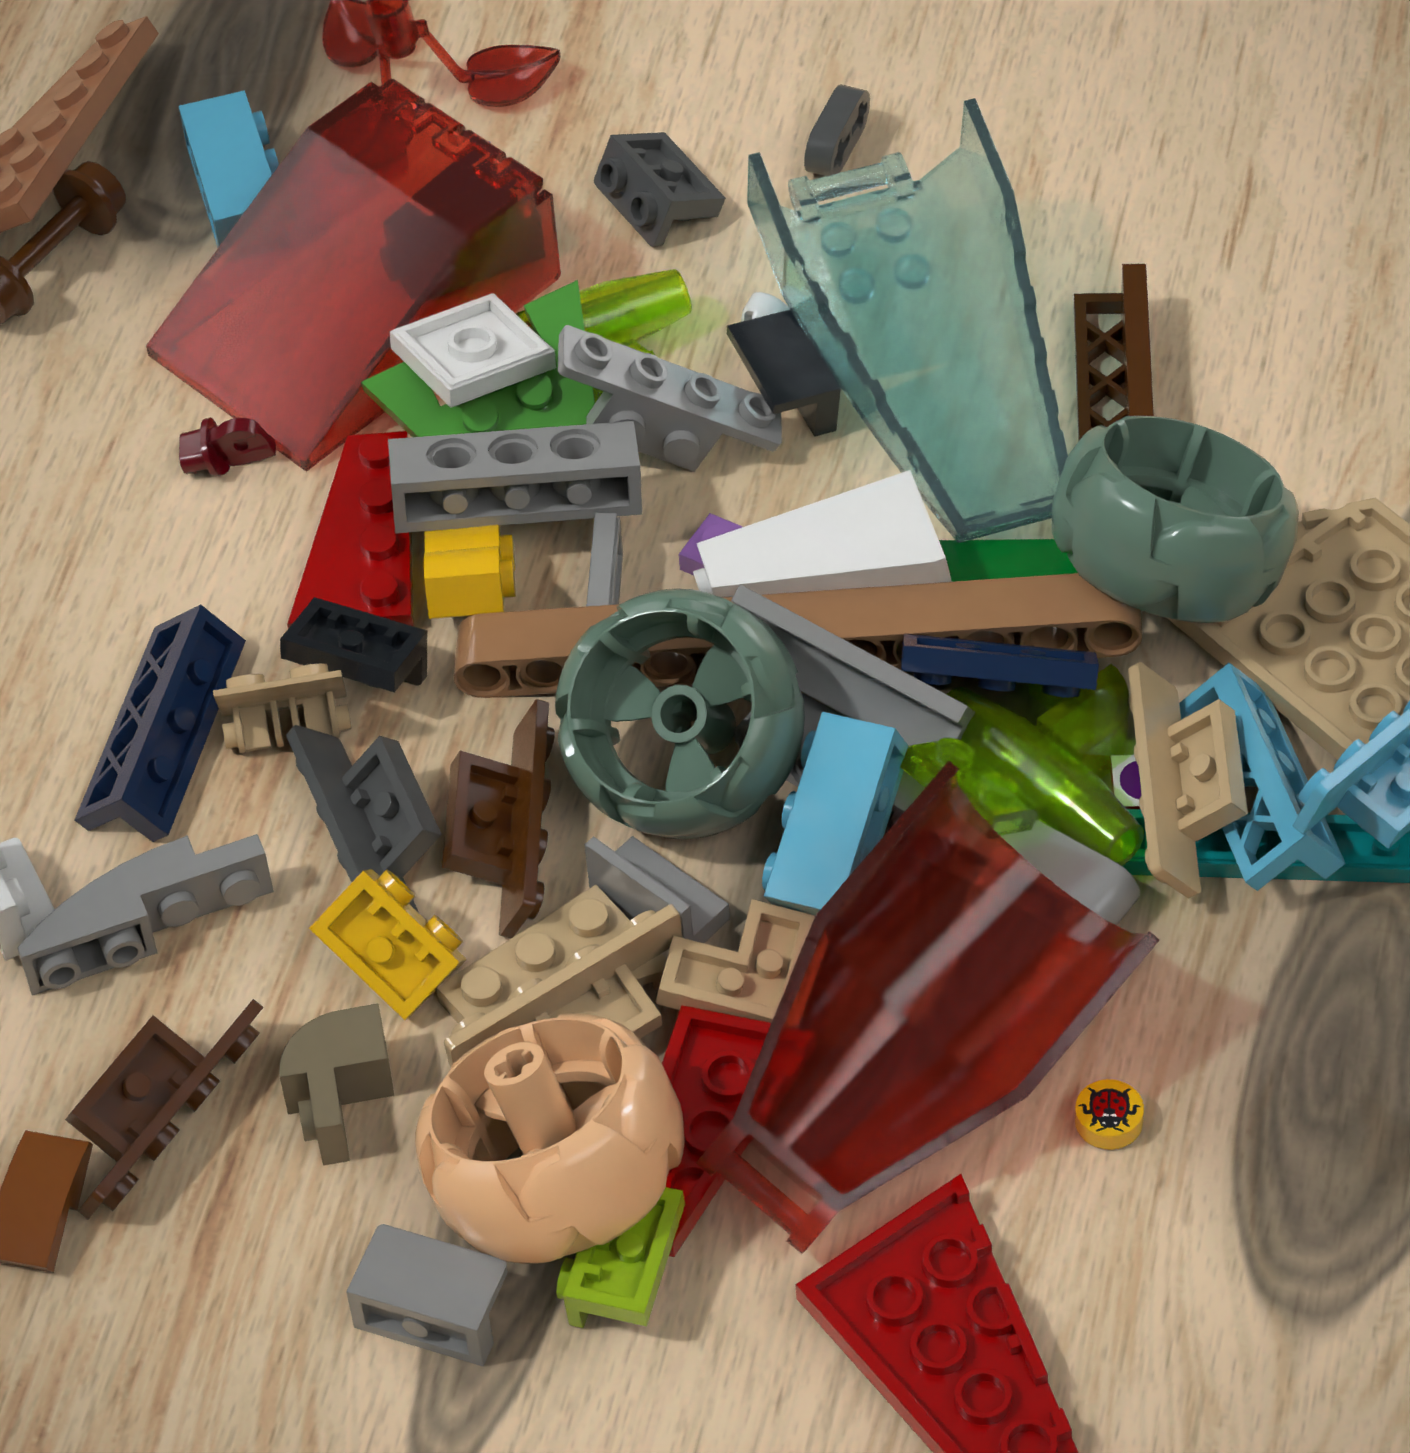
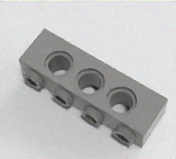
[388,421,642,533]

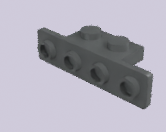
[286,725,442,913]

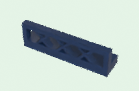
[74,604,246,842]

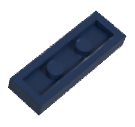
[901,634,1099,697]

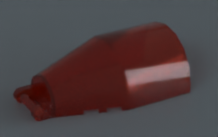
[696,761,1159,1254]

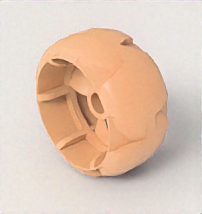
[415,1013,684,1264]

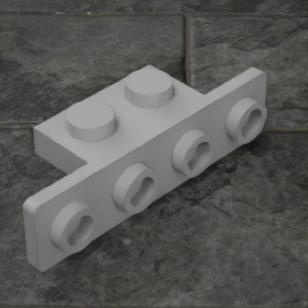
[558,325,782,472]

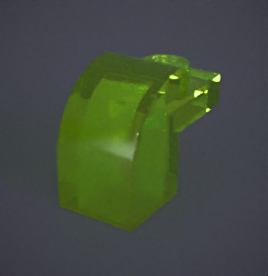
[1029,664,1129,794]

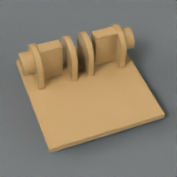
[213,663,352,753]

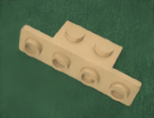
[1128,662,1248,899]
[444,904,683,1067]

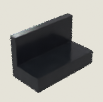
[727,309,841,437]

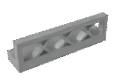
[731,584,975,769]

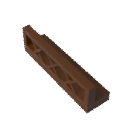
[1074,264,1154,442]

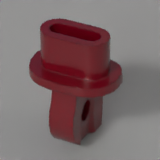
[179,417,276,476]

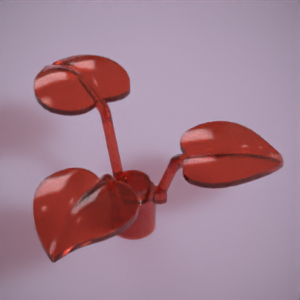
[322,0,561,173]

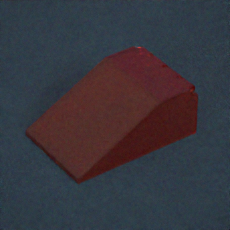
[146,79,561,472]

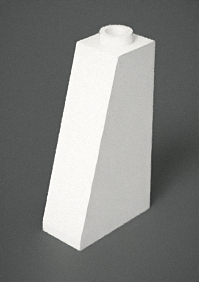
[693,470,952,597]

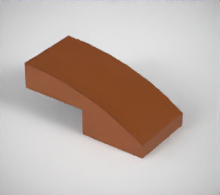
[0,1130,93,1273]

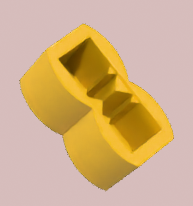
[424,525,516,619]

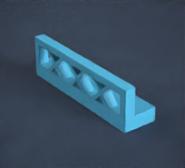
[1179,663,1346,891]

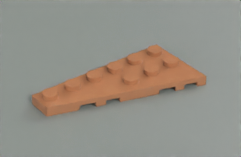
[0,16,159,233]

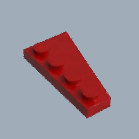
[287,431,414,628]

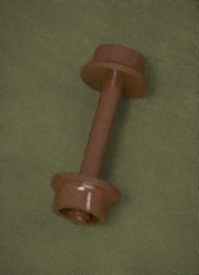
[0,161,126,324]

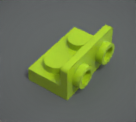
[556,1187,685,1328]

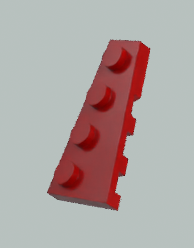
[662,1005,812,1257]

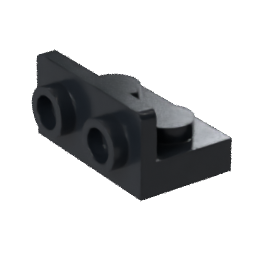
[280,597,428,693]

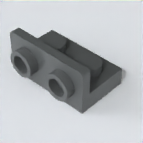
[594,132,726,247]

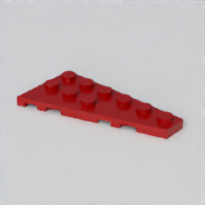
[795,1174,1078,1453]

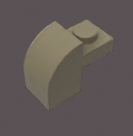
[279,1003,394,1166]

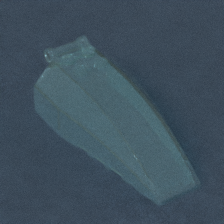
[747,98,1068,543]

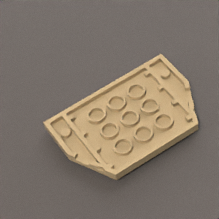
[1167,497,1410,760]

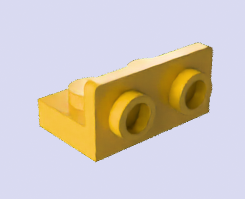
[309,869,467,1020]

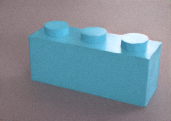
[179,90,294,261]
[762,712,911,932]

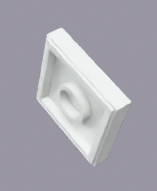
[390,293,556,408]

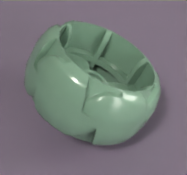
[1051,416,1299,623]
[555,588,805,839]

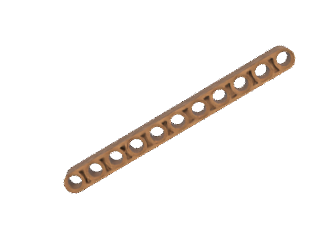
[454,573,1142,698]

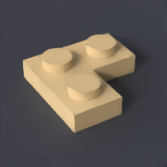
[655,899,815,1026]

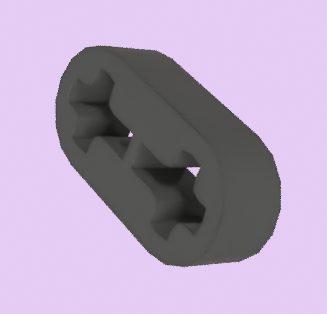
[804,84,870,179]

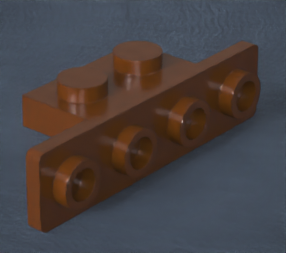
[442,699,555,939]
[65,999,264,1219]

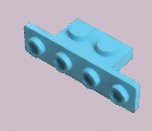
[1292,700,1410,849]

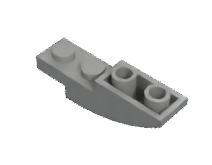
[17,834,274,996]

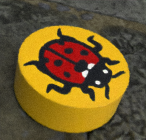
[1075,1079,1144,1150]

